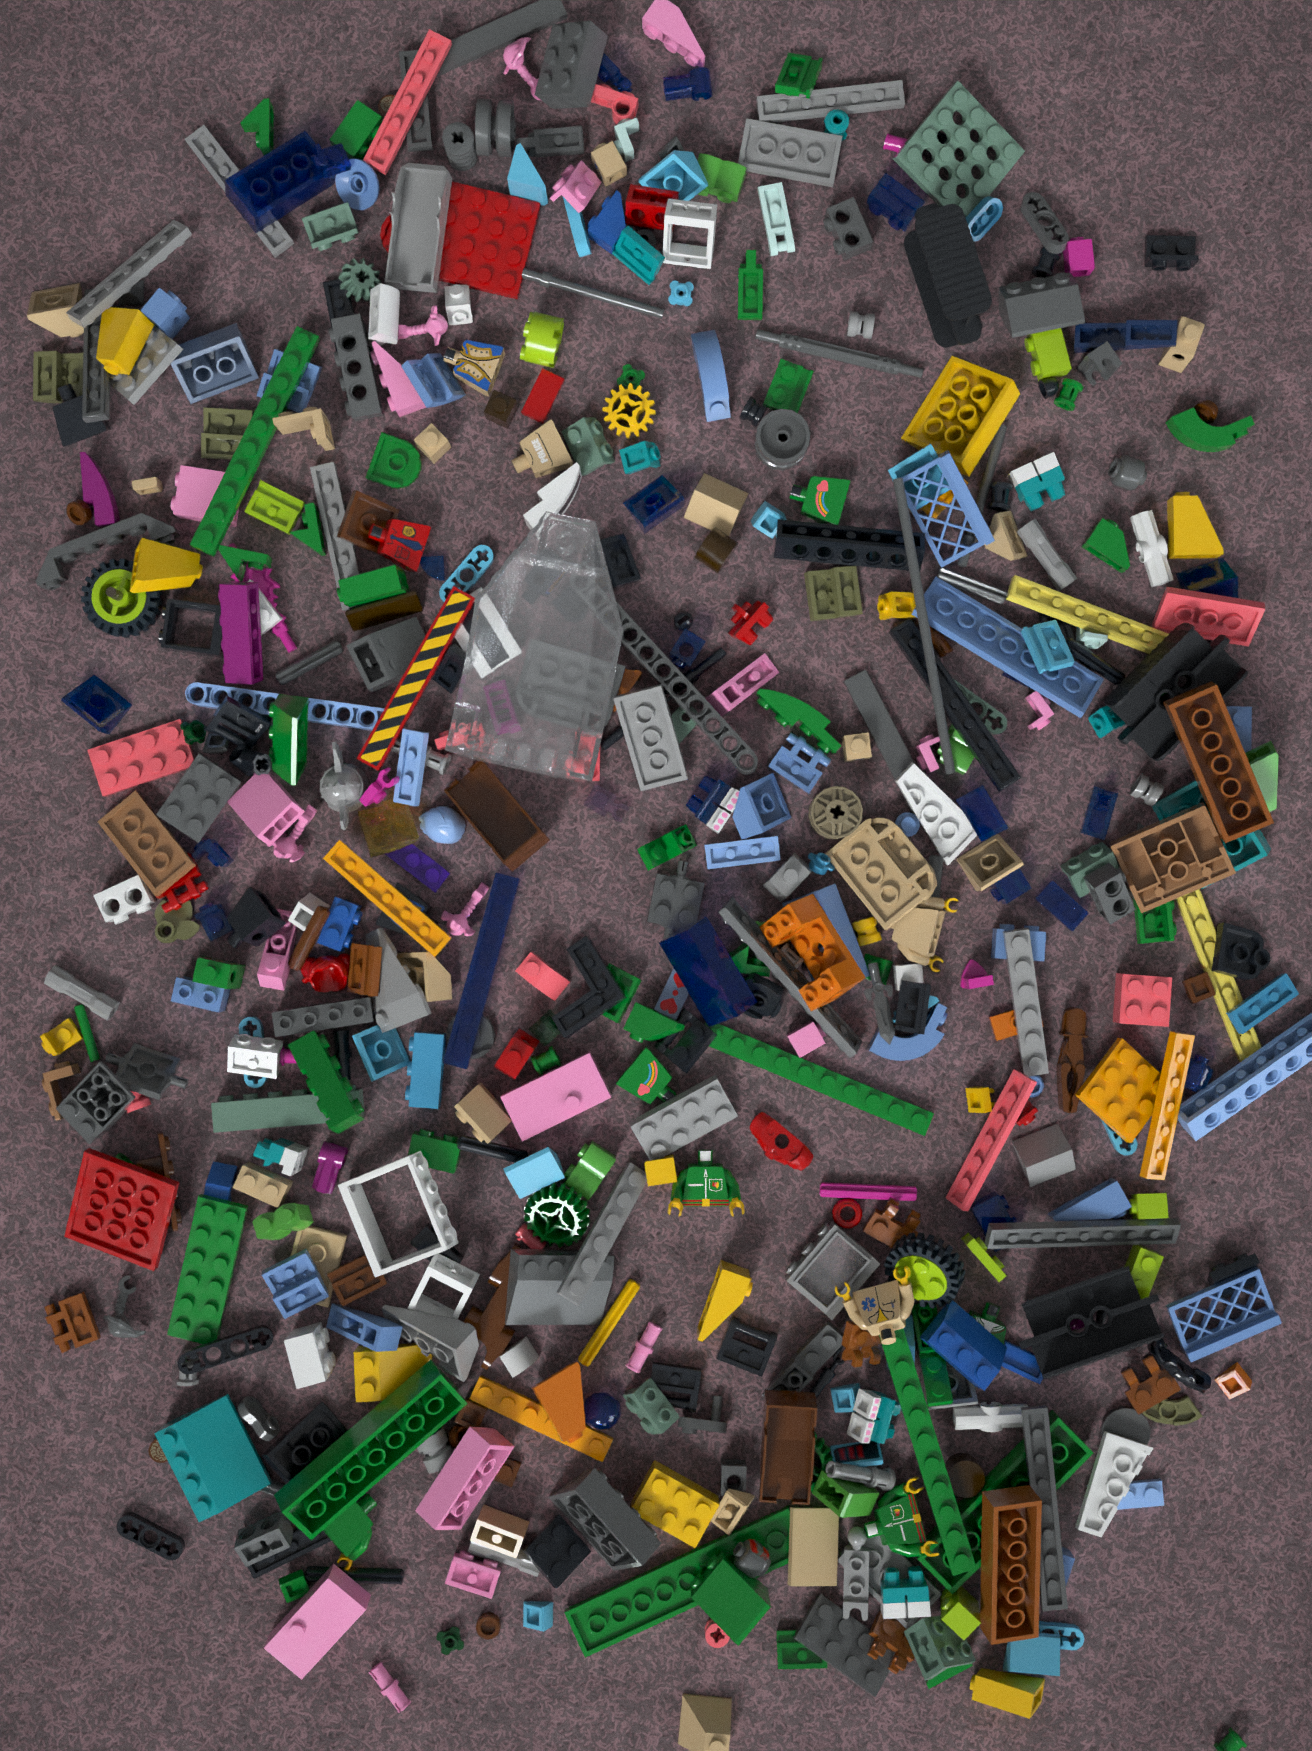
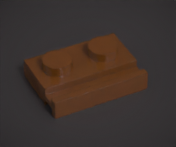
[327,1254,387,1306]

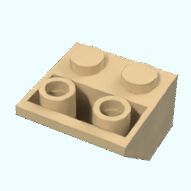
[454,1082,512,1144]

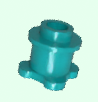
[824,109,849,141]

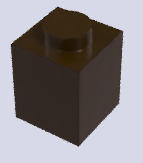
[484,390,518,429]

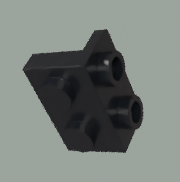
[1207,1253,1264,1299]

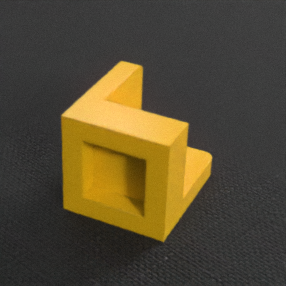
[644,1154,677,1186]

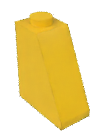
[96,307,154,375]
[1167,492,1224,559]
[130,538,203,593]
[970,1668,1045,1719]

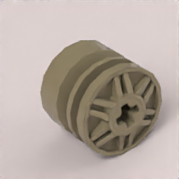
[808,786,863,839]

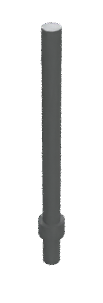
[522,268,665,319]
[957,425,1007,567]

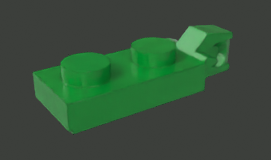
[738,250,763,320]

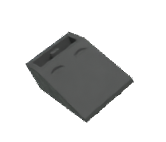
[346,617,426,693]
[56,1061,136,1145]

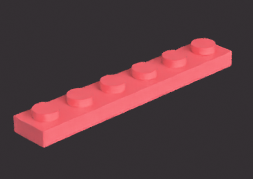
[363,29,452,175]
[946,1069,1037,1212]

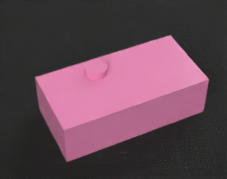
[501,1051,612,1141]
[415,1426,515,1530]
[264,1564,371,1680]

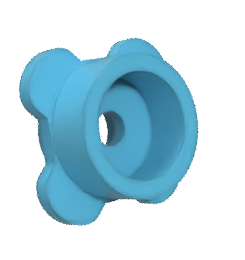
[668,280,694,306]

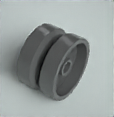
[475,99,516,157]
[754,409,810,471]

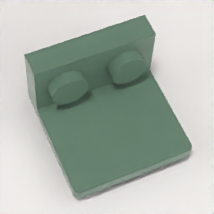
[904,1615,976,1680]

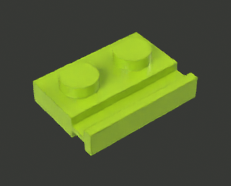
[244,480,305,535]
[961,1233,1006,1282]

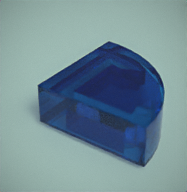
[420,556,445,581]

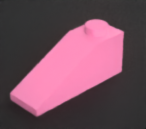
[705,653,779,717]

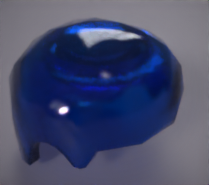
[584,1392,622,1431]

